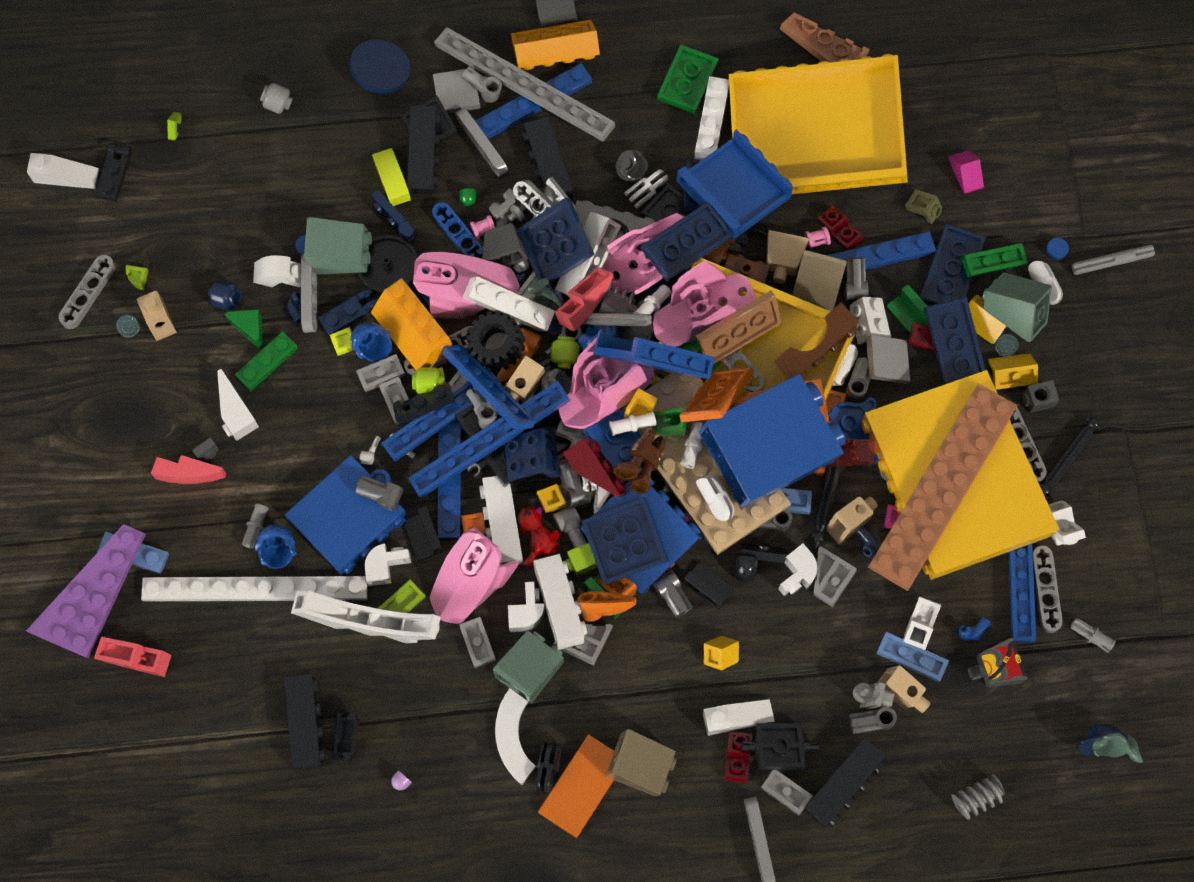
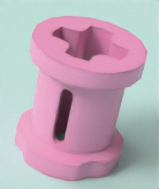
[470,215,495,240]
[805,226,831,250]

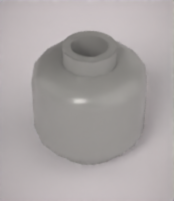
[260,83,293,114]

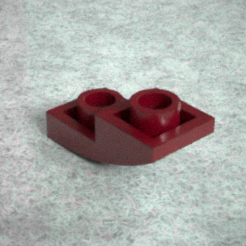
[817,205,863,251]
[724,731,753,784]

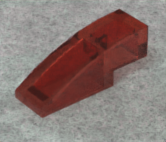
[827,439,875,466]

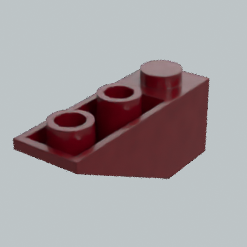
[563,437,627,497]

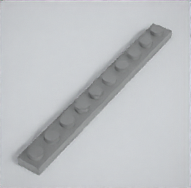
[434,27,615,141]

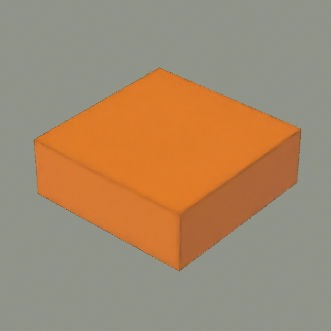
[461,512,487,536]

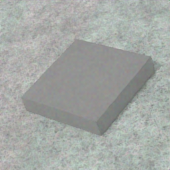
[433,68,480,113]
[866,335,910,384]

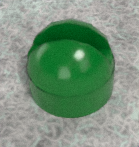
[459,189,476,206]

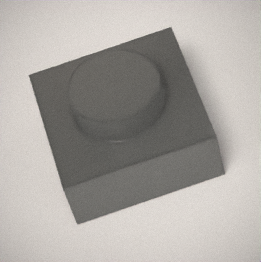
[192,438,219,462]

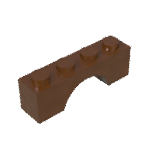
[774,302,860,379]

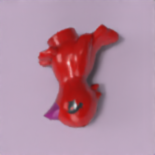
[518,506,560,566]

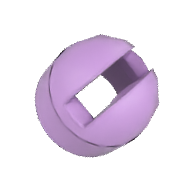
[392,770,412,790]

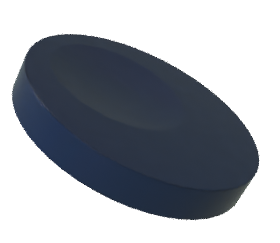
[350,39,410,94]

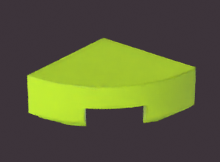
[167,112,181,140]
[126,265,148,290]

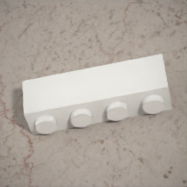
[694,76,729,163]
[555,212,621,298]
[462,276,555,332]
[479,476,523,565]
[534,554,587,650]

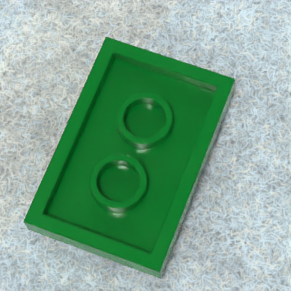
[657,45,719,114]

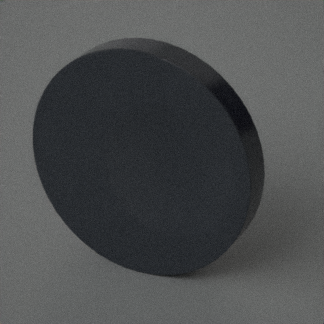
[358,235,418,295]

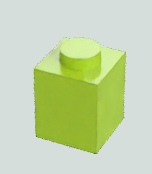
[565,542,598,577]

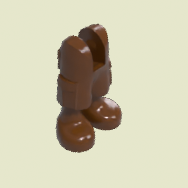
[613,426,666,494]

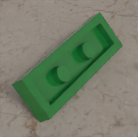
[962,243,1028,278]
[235,331,298,392]

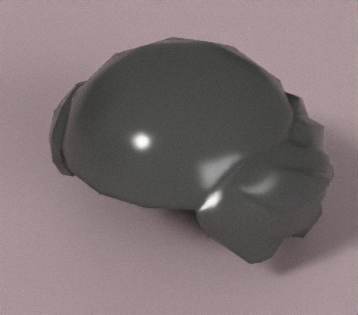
[616,150,648,182]
[541,369,572,394]

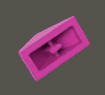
[948,150,984,194]

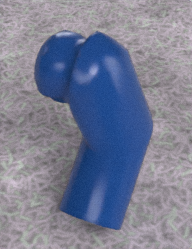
[958,617,991,641]

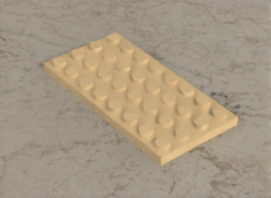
[622,373,791,555]

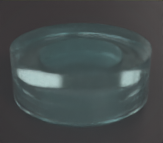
[116,315,139,338]
[996,334,1019,357]

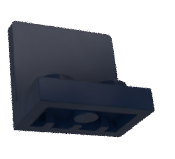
[504,428,560,481]

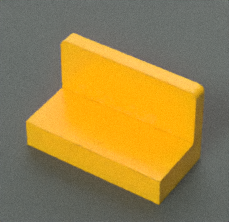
[969,295,1007,344]
[988,353,1038,390]

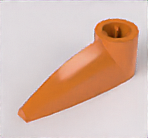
[497,327,542,383]
[578,591,636,622]

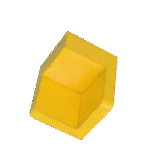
[624,388,658,419]
[704,636,739,670]

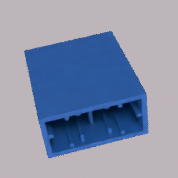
[698,374,845,510]

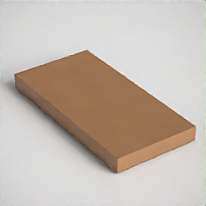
[695,290,782,365]

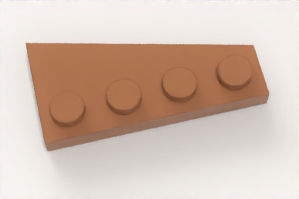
[780,13,870,63]

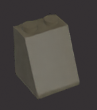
[792,250,847,311]
[605,729,677,797]

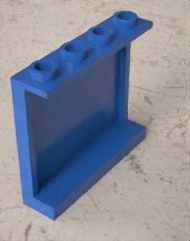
[677,129,793,240]
[593,333,715,379]
[285,455,407,576]
[580,473,702,594]

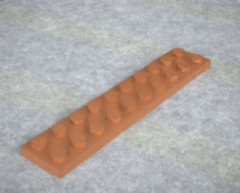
[868,383,1018,591]

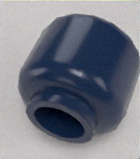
[208,280,242,310]

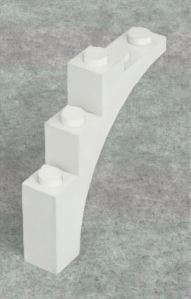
[291,590,441,643]

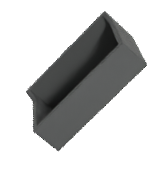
[536,0,578,27]
[592,293,654,341]

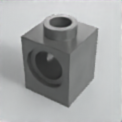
[1022,380,1059,413]

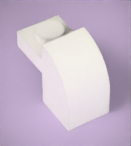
[253,256,301,287]
[1049,500,1085,546]
[365,544,411,586]
[778,544,817,596]
[508,582,545,632]
[903,596,941,650]

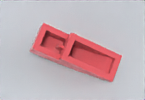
[555,267,614,331]
[151,455,226,484]
[94,637,172,677]

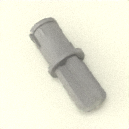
[242,504,269,549]
[1070,618,1116,653]

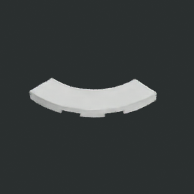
[495,688,536,785]

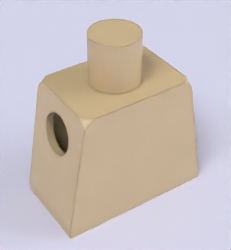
[766,230,809,284]
[137,291,177,341]
[506,356,545,403]
[826,497,878,545]
[877,665,930,713]

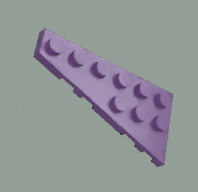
[26,524,146,658]

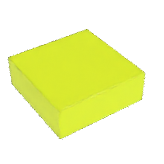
[330,327,353,356]

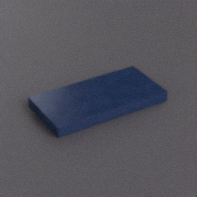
[641,202,734,282]
[920,224,986,305]
[924,297,986,385]

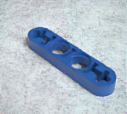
[432,202,483,258]

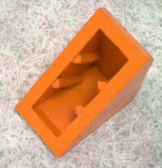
[596,577,637,597]

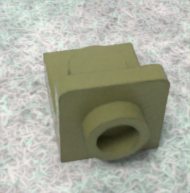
[905,189,942,224]

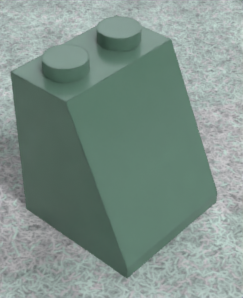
[304,217,372,275]
[982,272,1052,342]
[493,630,564,705]

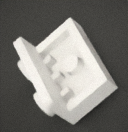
[849,297,891,345]

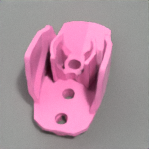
[602,213,685,295]
[413,252,520,319]
[653,261,757,347]
[558,337,654,429]
[430,527,519,624]

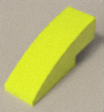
[372,148,411,206]

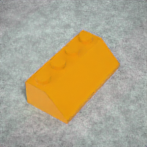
[511,20,600,70]
[371,278,452,371]

